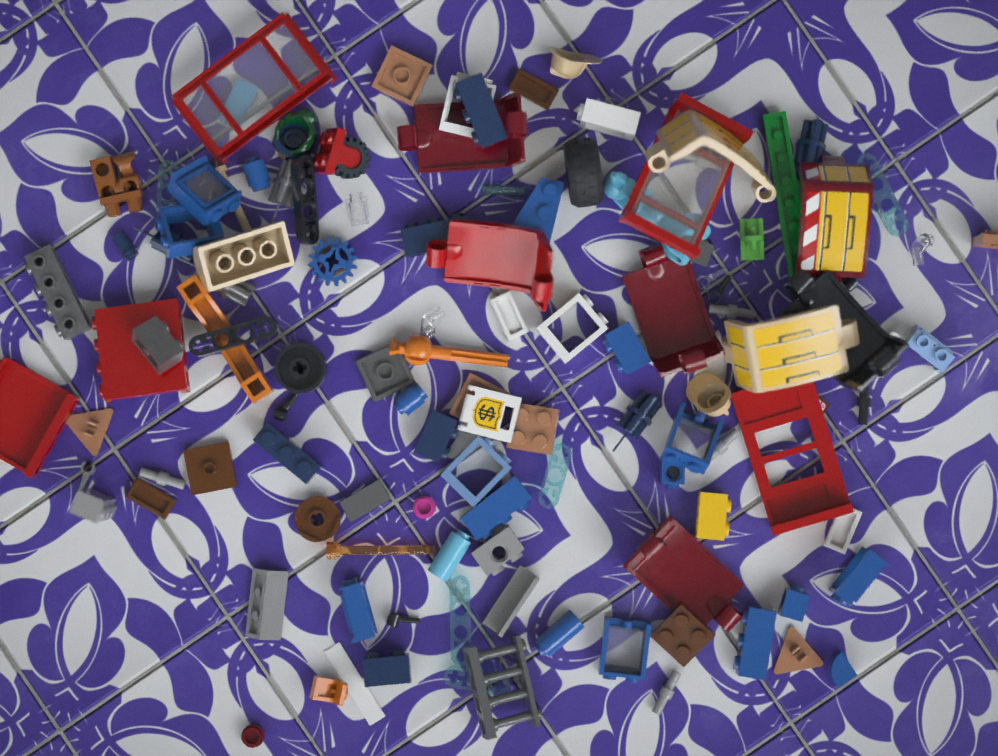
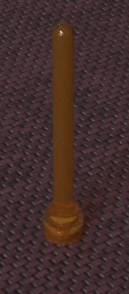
[326,541,437,560]

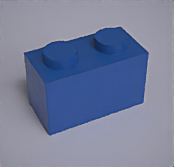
[602,322,651,375]

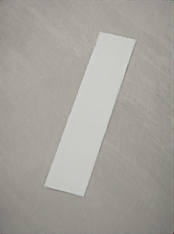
[324,642,385,726]

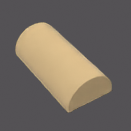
[193,220,295,292]

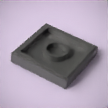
[355,345,416,402]

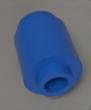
[242,156,271,192]
[393,383,428,415]

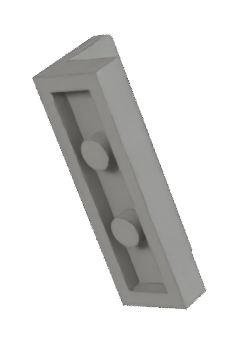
[482,565,540,637]
[245,568,288,640]

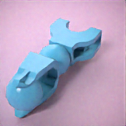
[603,171,711,266]

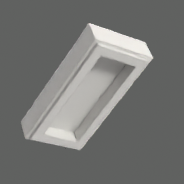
[489,290,529,341]
[823,508,862,554]

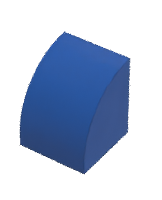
[828,650,857,688]

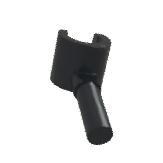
[708,275,732,305]
[842,277,858,292]
[273,393,299,421]
[386,613,420,628]

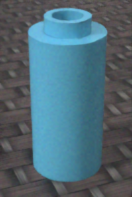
[428,529,471,582]

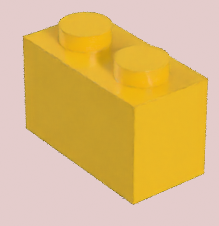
[694,491,732,541]

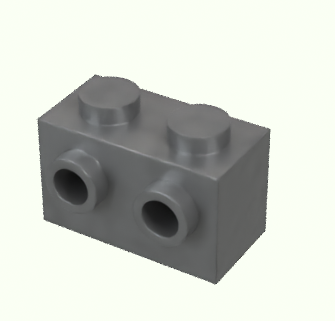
[132,316,184,375]

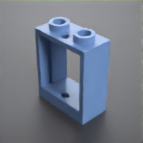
[440,436,512,507]

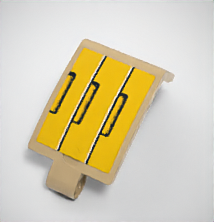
[645,110,776,203]
[721,305,860,393]

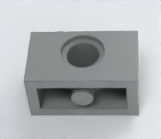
[471,525,525,576]

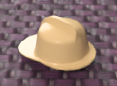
[548,47,602,79]
[686,373,731,417]

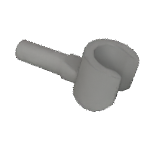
[78,461,96,490]

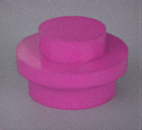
[413,496,436,519]

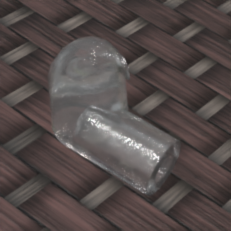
[911,233,934,266]
[420,306,446,339]

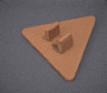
[66,408,114,456]
[773,626,824,674]

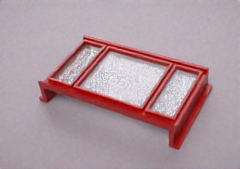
[171,12,338,166]
[618,92,754,260]

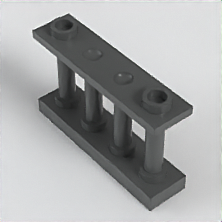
[462,634,542,740]

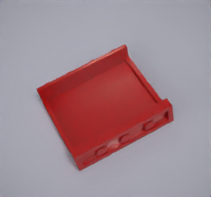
[92,298,191,403]
[0,357,80,478]

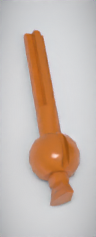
[388,334,509,368]

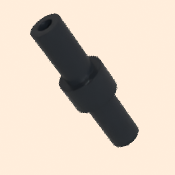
[857,384,871,425]

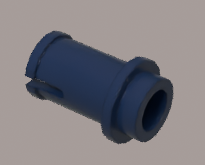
[112,230,139,261]

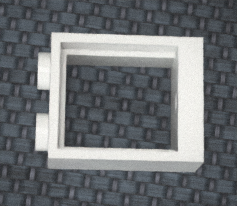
[439,72,496,138]
[576,98,641,141]
[536,293,608,364]

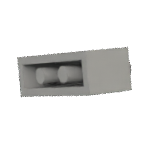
[69,488,117,523]

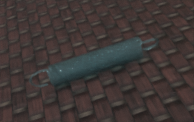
[474,184,533,196]

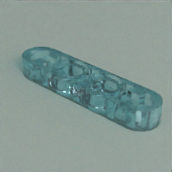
[855,153,909,236]
[449,575,472,666]

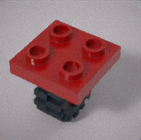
[313,128,371,179]

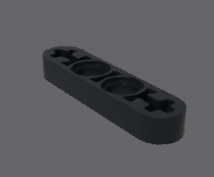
[291,155,319,245]
[189,316,277,357]

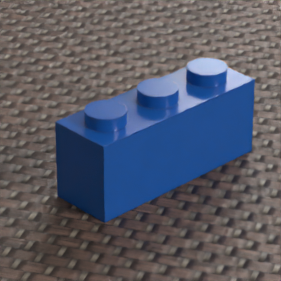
[460,476,532,540]
[733,605,777,681]

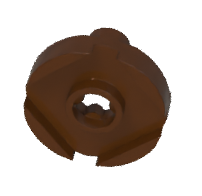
[294,496,341,542]

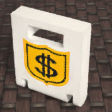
[457,385,522,443]

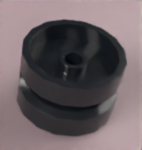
[275,343,328,394]

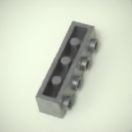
[24,244,93,340]

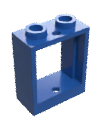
[154,200,225,259]

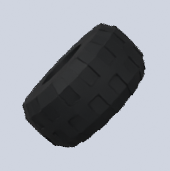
[563,137,604,208]

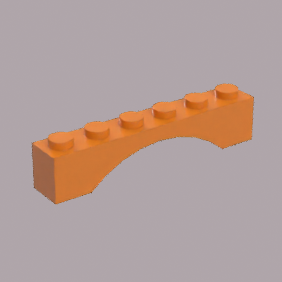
[176,274,274,404]

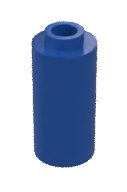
[535,610,584,657]

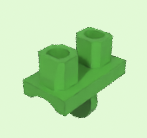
[739,218,764,261]

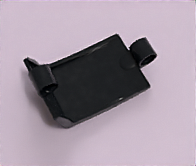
[778,269,909,392]

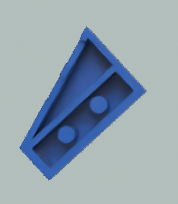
[512,177,564,243]

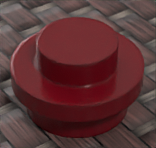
[241,724,265,748]

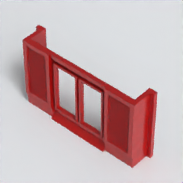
[731,381,854,536]

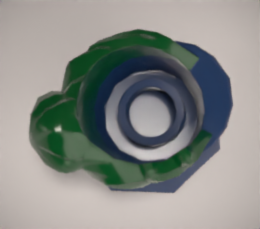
[272,108,317,160]

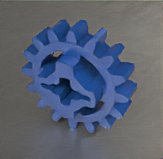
[308,237,358,287]

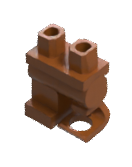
[89,151,145,218]

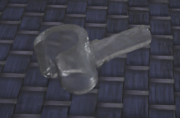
[697,267,727,289]

